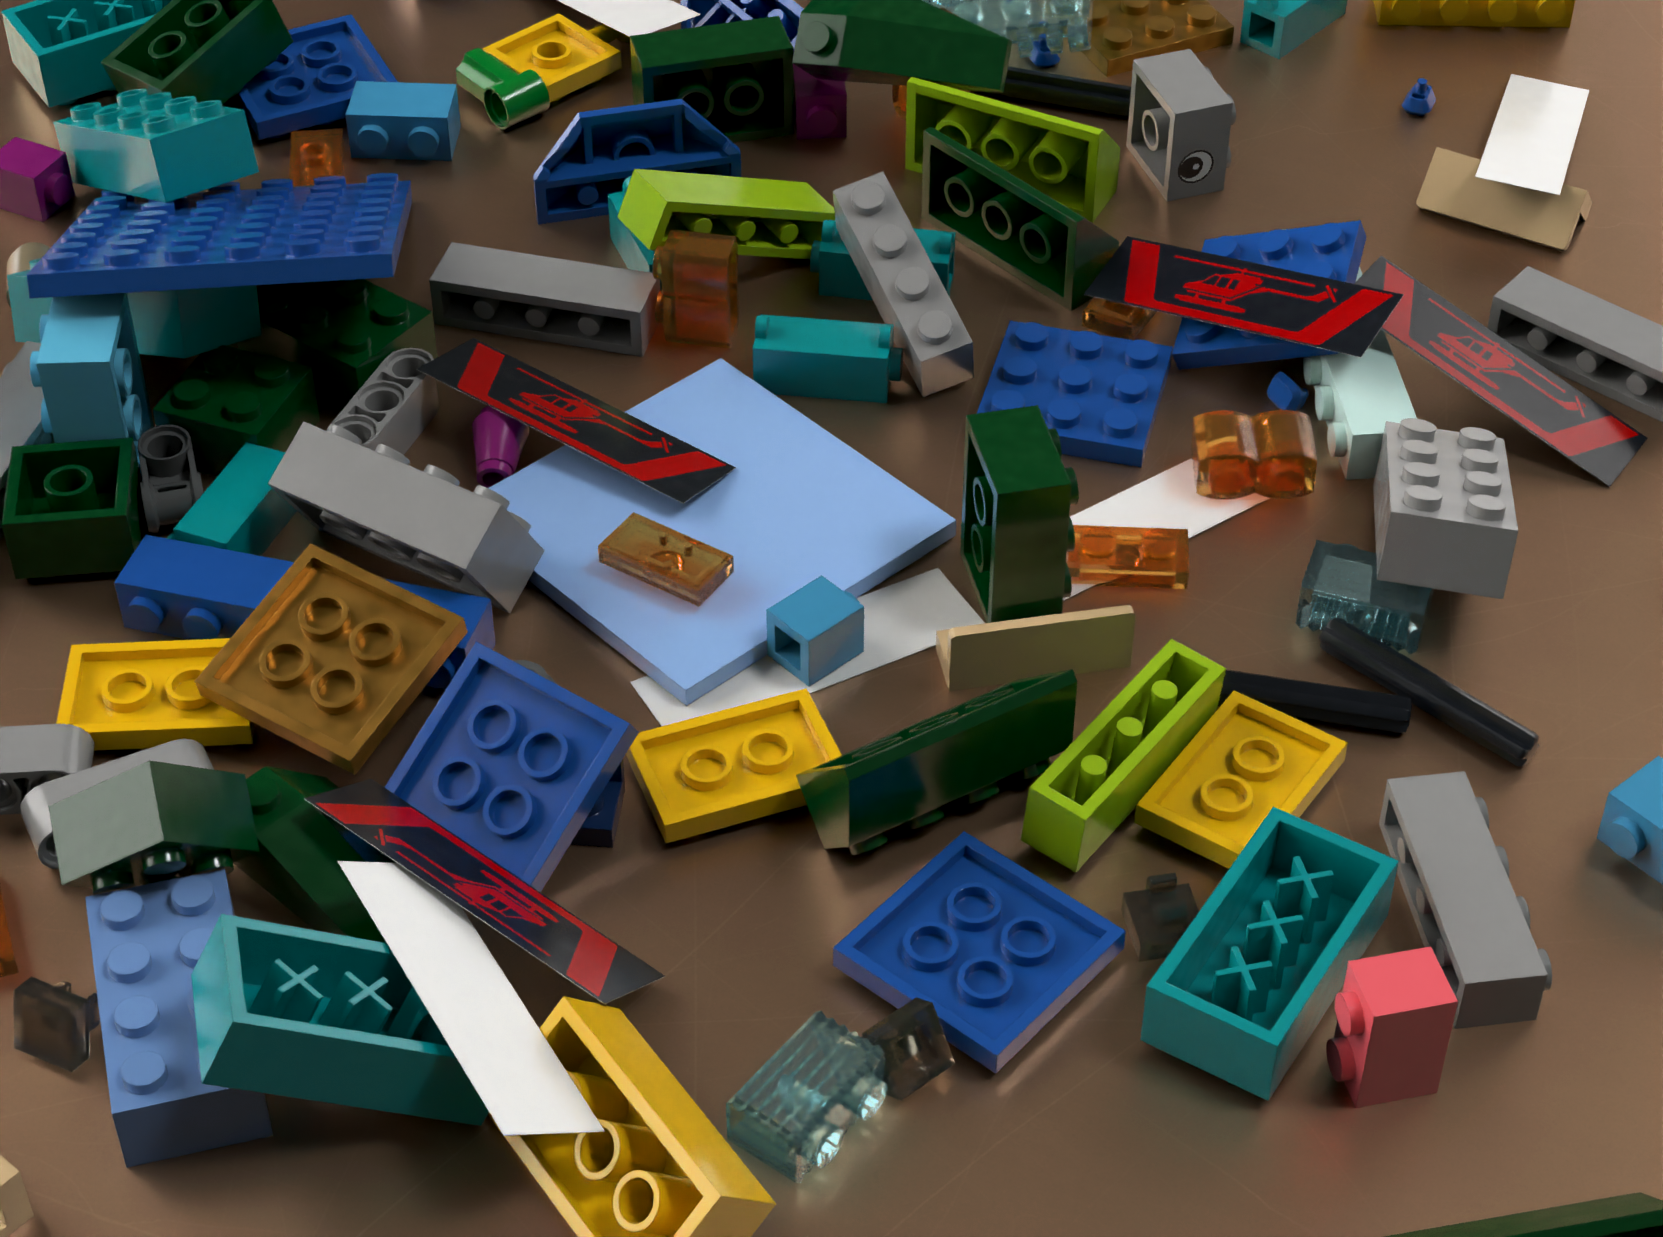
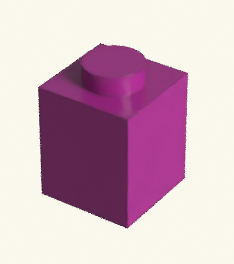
[793,64,847,140]
[0,137,75,222]

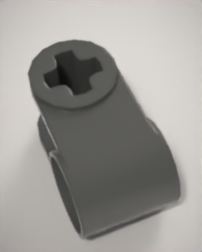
[137,425,204,534]

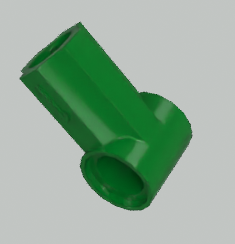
[455,48,550,130]

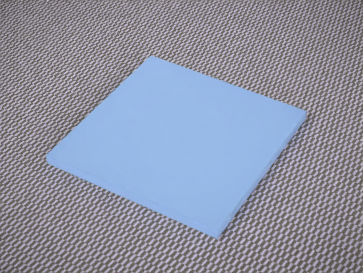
[489,358,956,706]

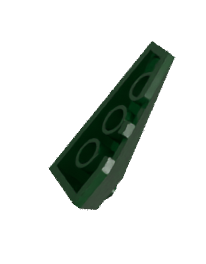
[792,0,1012,93]
[233,766,397,943]

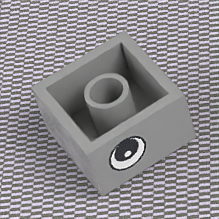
[1126,49,1236,202]

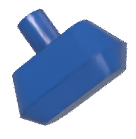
[1025,31,1060,68]
[1402,78,1436,116]
[1267,372,1309,416]

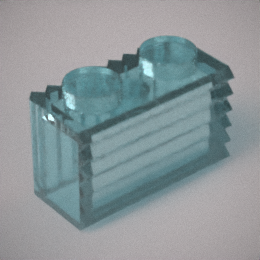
[1296,540,1434,654]
[726,1011,887,1183]

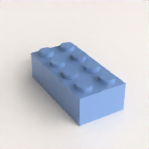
[85,869,273,1168]

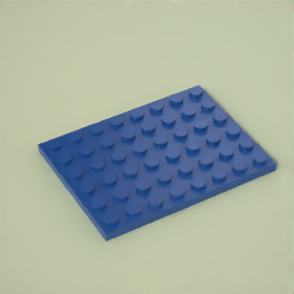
[27,173,412,299]

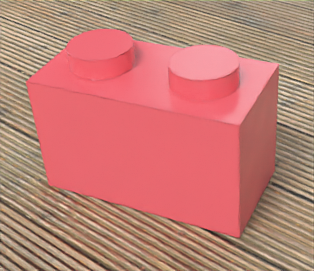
[1326,946,1458,1108]

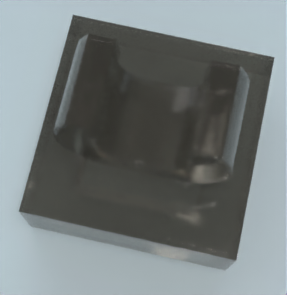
[1121,873,1199,962]
[13,976,100,1072]
[859,997,955,1100]

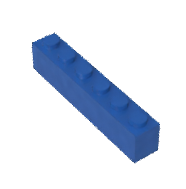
[114,535,496,689]

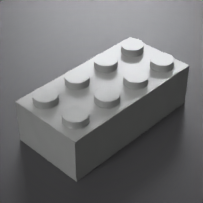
[1373,418,1518,599]
[268,421,545,613]

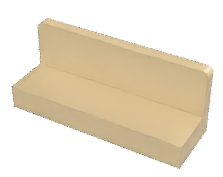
[1416,147,1593,251]
[936,605,1136,691]

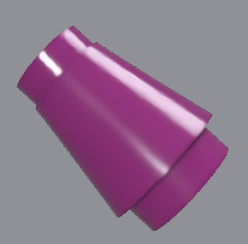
[472,405,530,488]

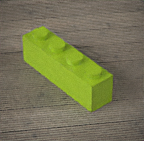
[617,169,835,259]
[1021,638,1226,873]

